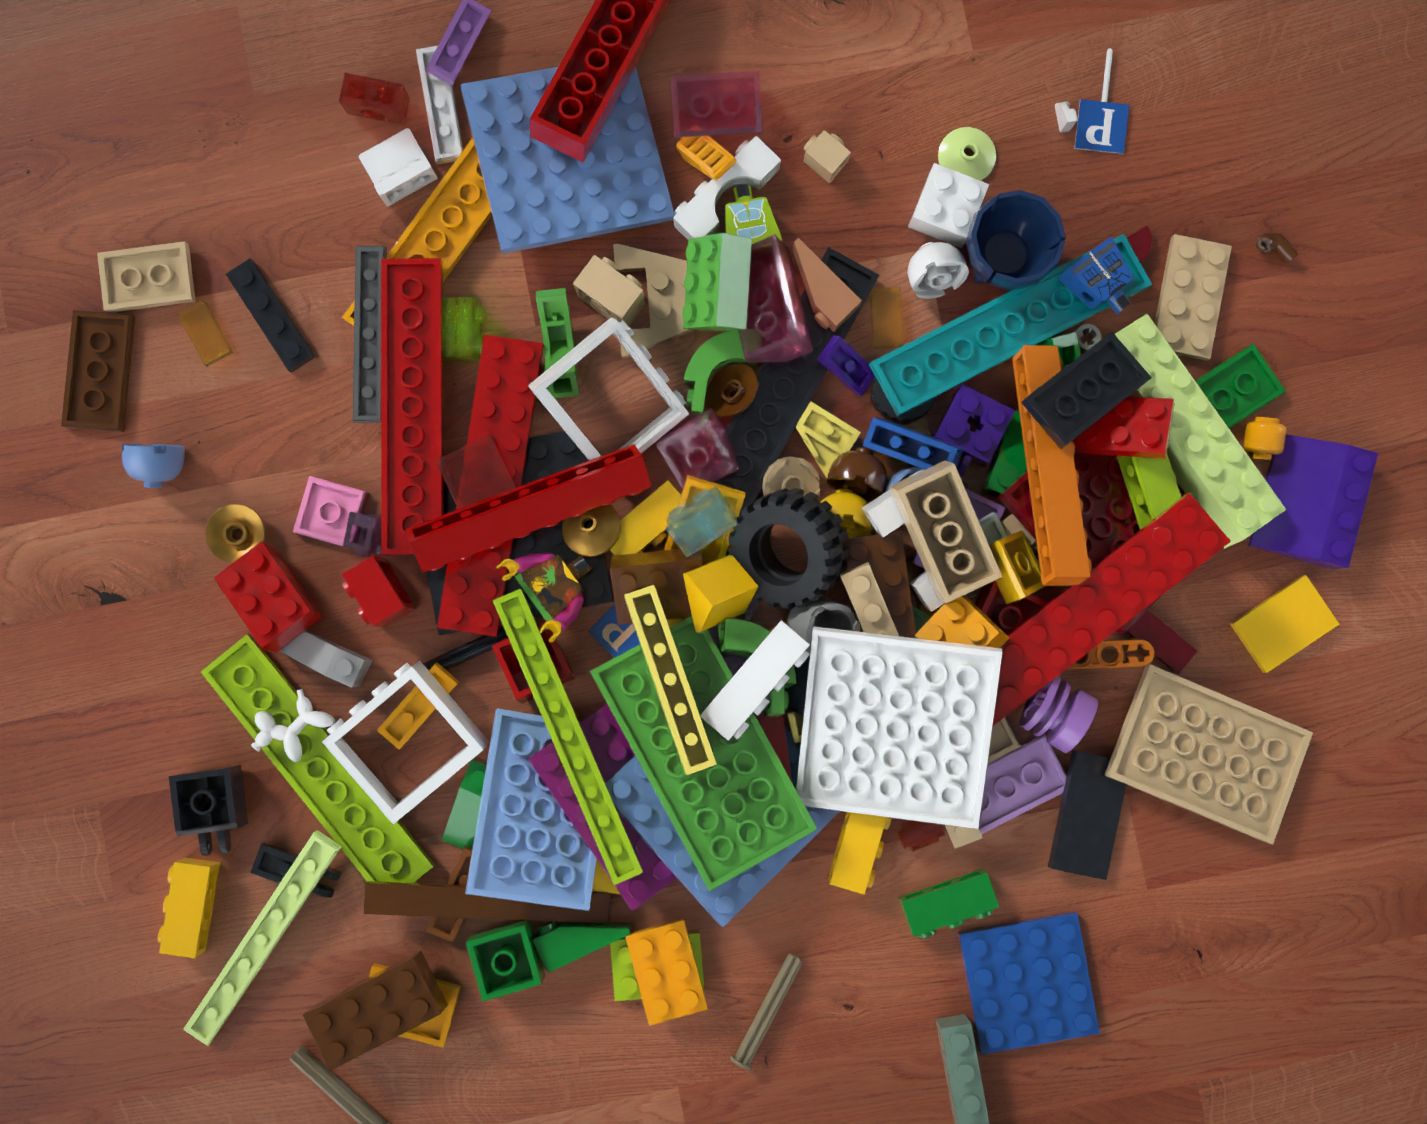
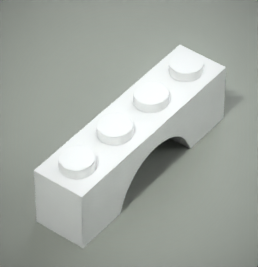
[673,136,781,239]

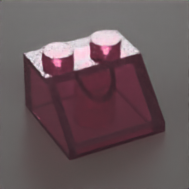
[656,408,738,489]

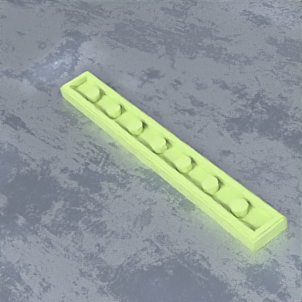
[183,830,342,1046]

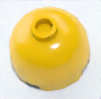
[821,489,873,538]

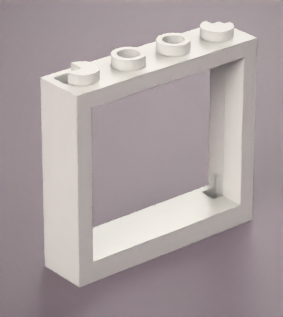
[528,317,689,461]
[322,660,490,824]

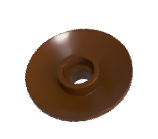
[706,364,759,418]

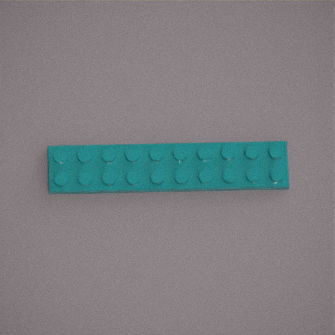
[869,234,1152,417]

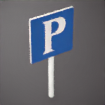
[1074,48,1129,154]

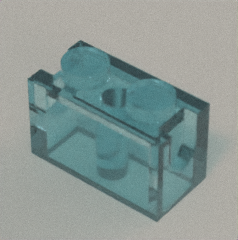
[666,487,738,557]

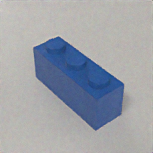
[863,417,964,470]

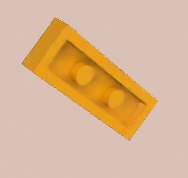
[377,663,459,750]

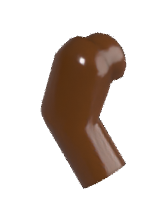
[1255,233,1298,263]

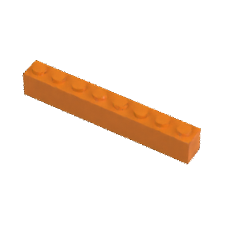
[1012,345,1092,586]

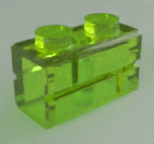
[442,297,487,362]

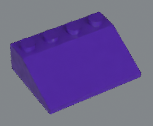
[1248,434,1378,570]

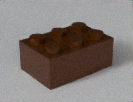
[610,547,703,625]

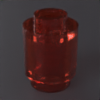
[898,820,945,852]

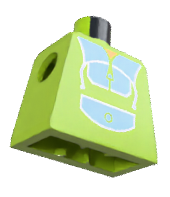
[725,184,782,254]

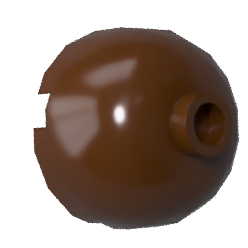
[826,448,887,501]

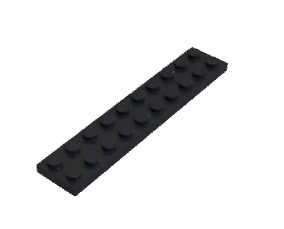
[699,247,880,530]

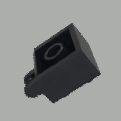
[168,765,248,856]

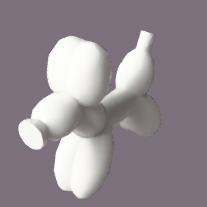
[251,689,335,762]

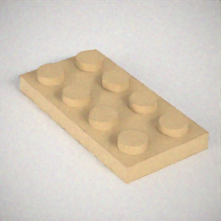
[1154,234,1232,361]

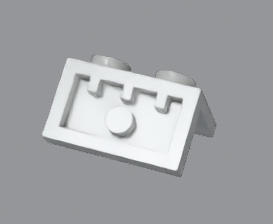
[359,128,438,207]

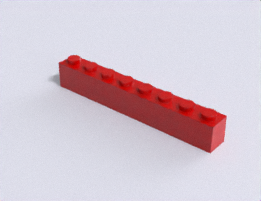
[406,444,652,573]

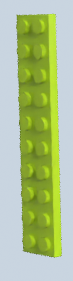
[201,634,435,883]

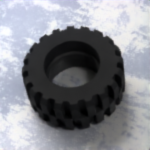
[728,488,850,609]

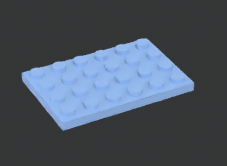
[465,708,596,911]

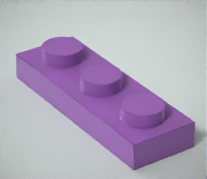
[426,0,491,86]

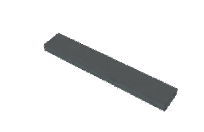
[353,246,387,423]

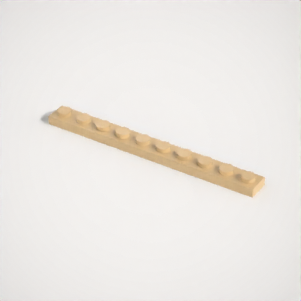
[840,562,983,849]

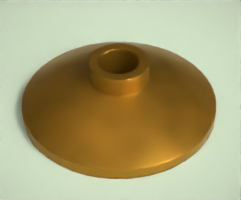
[205,504,265,563]
[562,505,621,557]

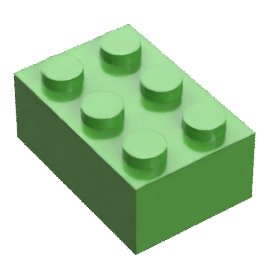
[682,233,752,332]

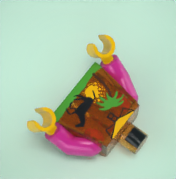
[497,552,592,642]

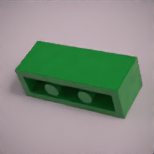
[898,869,999,939]

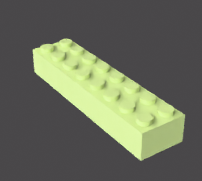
[1115,314,1286,549]

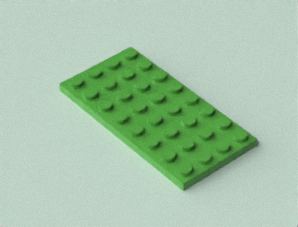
[590,616,817,891]

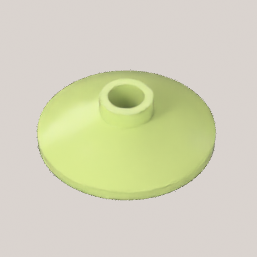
[938,127,996,181]

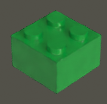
[466,920,546,1002]

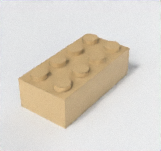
[889,461,1002,603]

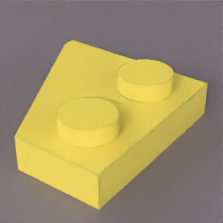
[795,402,861,478]

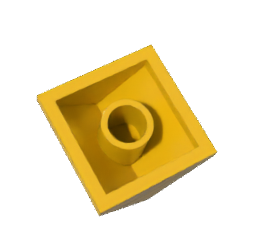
[989,530,1045,604]
[683,555,759,633]

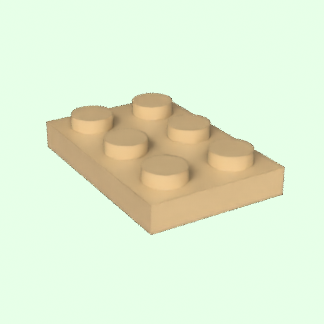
[97,241,196,313]

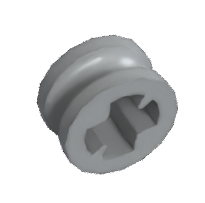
[1074,324,1101,353]

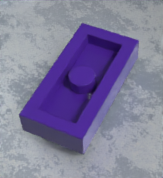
[817,335,875,396]

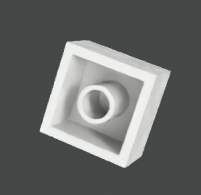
[908,163,989,248]

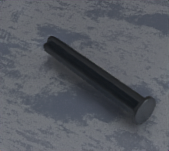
[422,626,508,671]

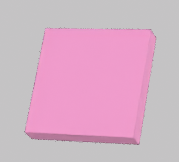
[293,476,368,549]

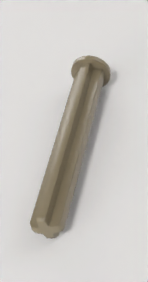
[730,953,803,1071]
[290,1046,392,1124]

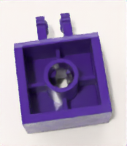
[932,384,1015,478]

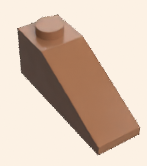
[793,238,862,332]

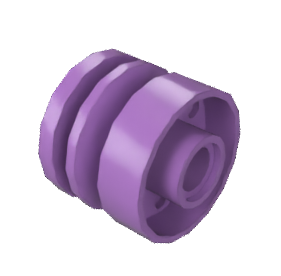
[1019,676,1098,753]

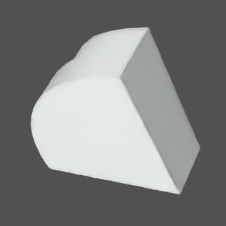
[1055,101,1078,133]

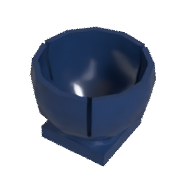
[966,190,1066,291]

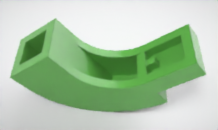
[536,288,579,398]
[684,330,763,417]
[718,619,796,717]

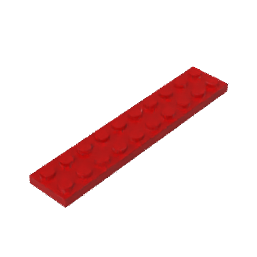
[381,258,444,556]
[437,334,544,637]
[992,492,1231,727]

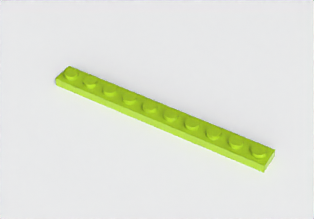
[493,589,643,886]

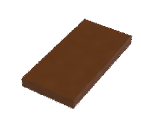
[61,310,135,432]

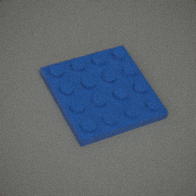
[958,911,1100,1054]

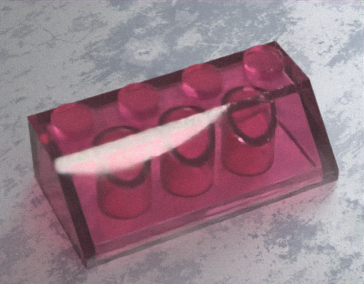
[739,235,813,362]

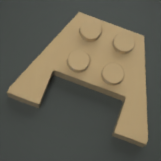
[613,244,693,359]

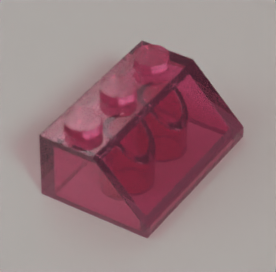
[671,71,763,138]

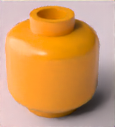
[1243,417,1286,460]

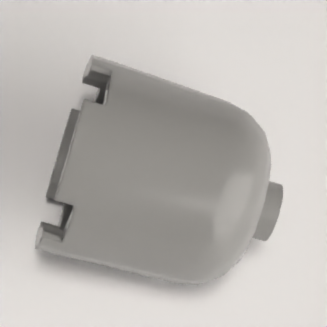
[787,597,860,653]

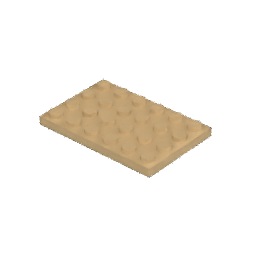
[1104,664,1313,845]

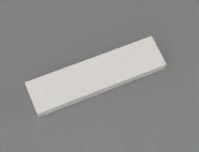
[416,46,464,165]

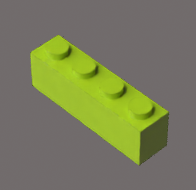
[1117,455,1181,530]

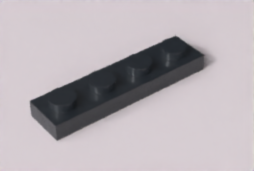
[226,258,316,373]

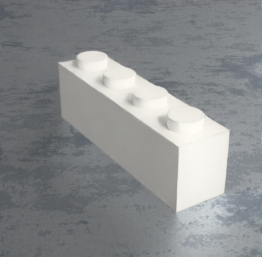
[700,620,810,741]

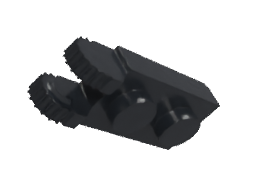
[250,843,341,898]

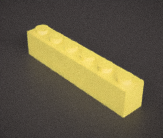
[624,585,717,775]

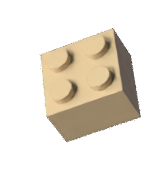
[573,255,646,327]

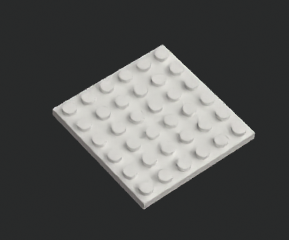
[796,627,1002,829]

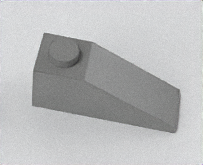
[279,630,373,688]

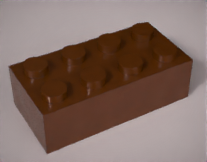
[844,531,917,639]
[303,951,448,1071]

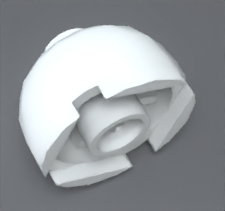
[907,242,969,299]

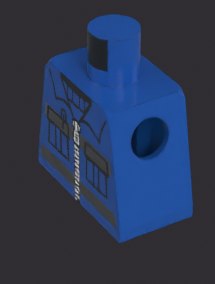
[1058,237,1133,314]

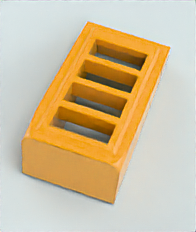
[676,127,737,181]

